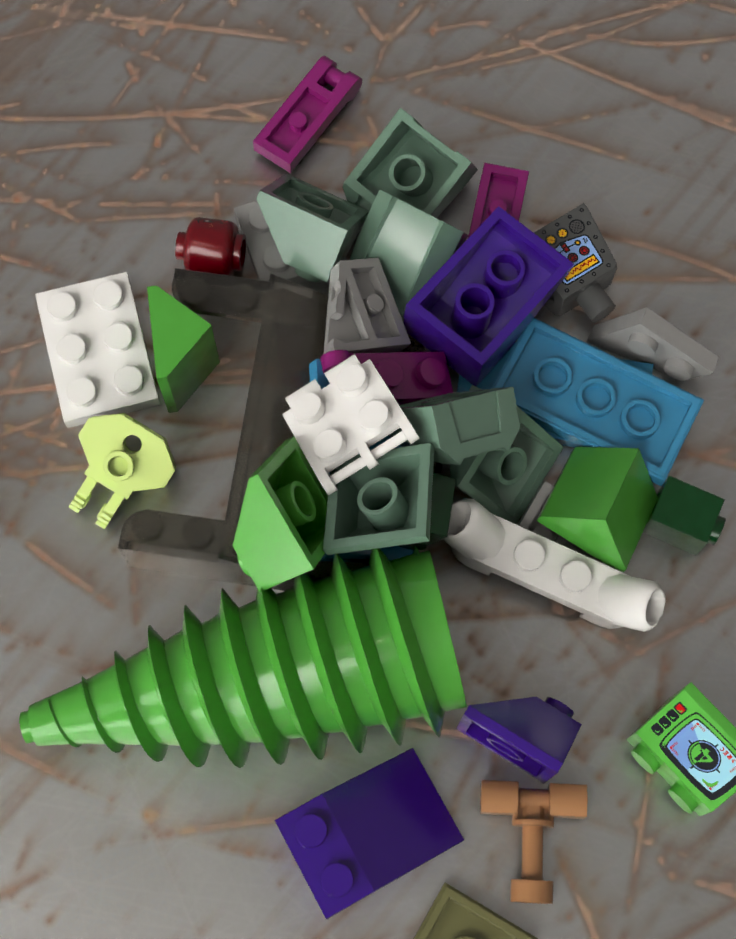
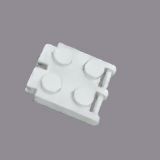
[282,354,420,495]

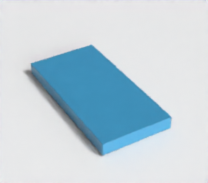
[491,318,704,486]

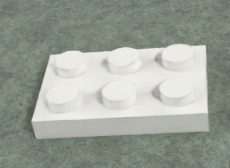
[35,272,161,428]

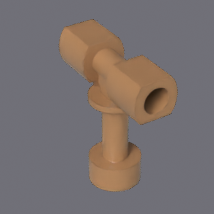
[480,780,588,904]

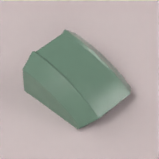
[342,108,478,218]
[349,190,468,321]
[388,387,520,465]

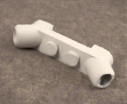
[444,498,666,632]

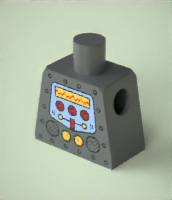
[534,203,617,323]

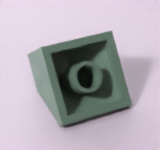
[257,173,369,282]
[450,385,564,524]
[323,443,434,555]

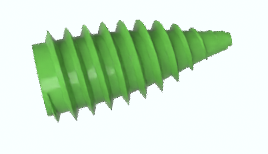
[19,546,467,768]

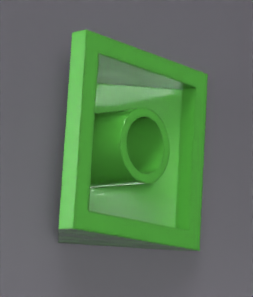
[147,286,220,413]
[537,447,658,572]

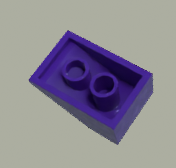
[403,206,574,387]
[274,748,464,919]

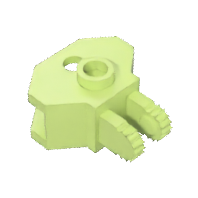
[68,413,177,529]

